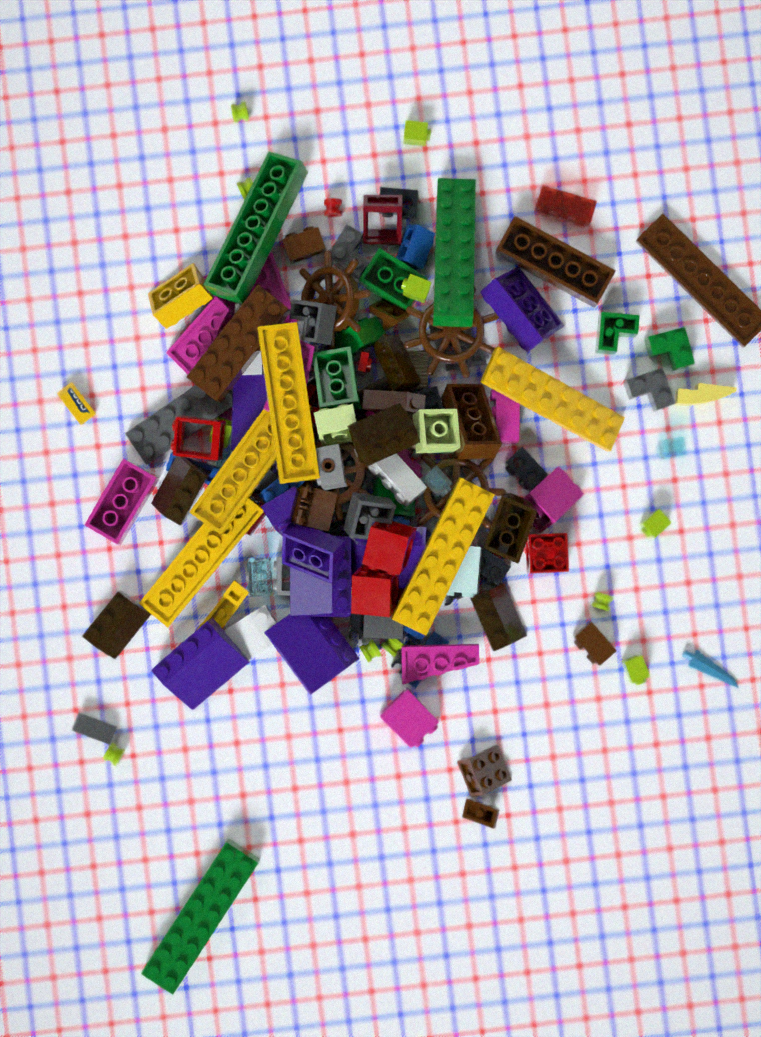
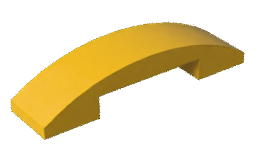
[196,580,250,630]

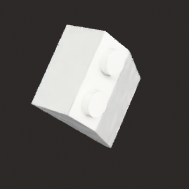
[224,604,277,660]

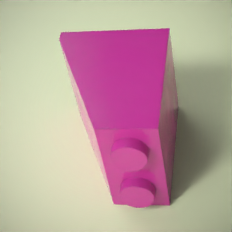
[523,466,584,534]
[379,687,439,749]

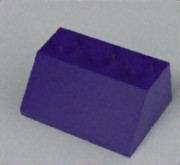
[261,486,299,537]
[282,523,345,584]

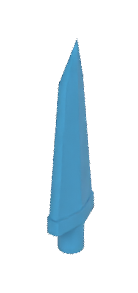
[682,650,740,689]

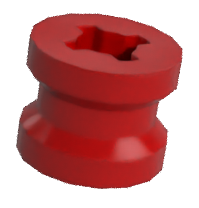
[324,198,343,218]

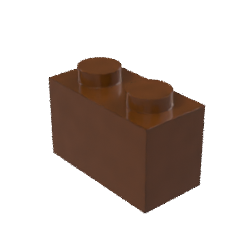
[282,226,326,264]
[572,621,617,666]

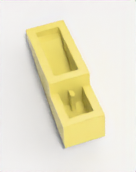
[674,383,737,406]

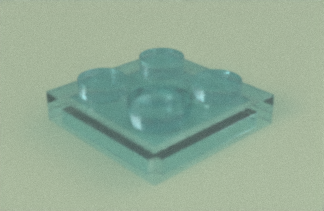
[247,557,273,597]

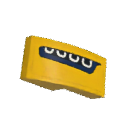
[57,382,96,425]

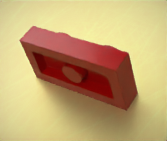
[358,352,372,377]

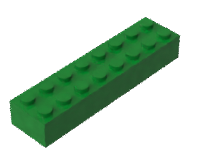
[203,151,308,305]
[433,178,476,327]
[141,838,260,995]

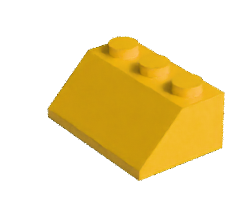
[148,262,213,329]

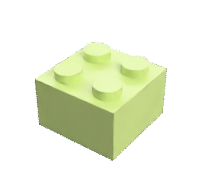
[314,404,357,447]
[413,409,461,453]

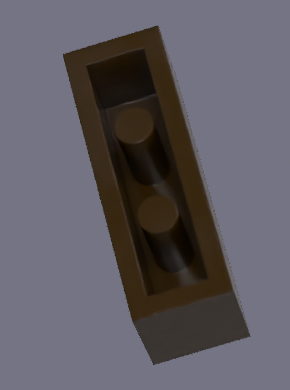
[372,334,421,393]

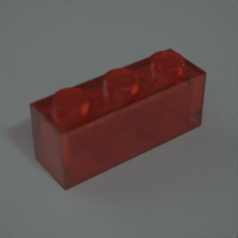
[534,185,597,228]

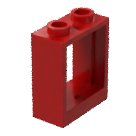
[171,416,226,461]

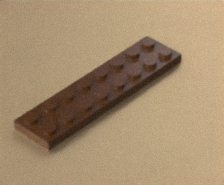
[635,213,761,348]

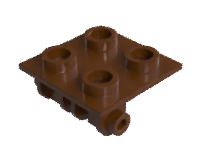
[291,485,338,531]

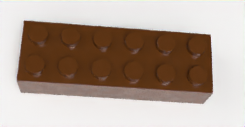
[495,216,616,308]
[186,285,290,403]

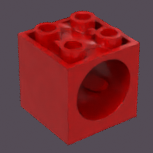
[362,521,417,576]
[525,533,569,574]
[351,564,399,617]

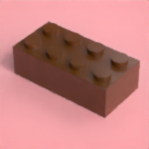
[441,384,502,459]

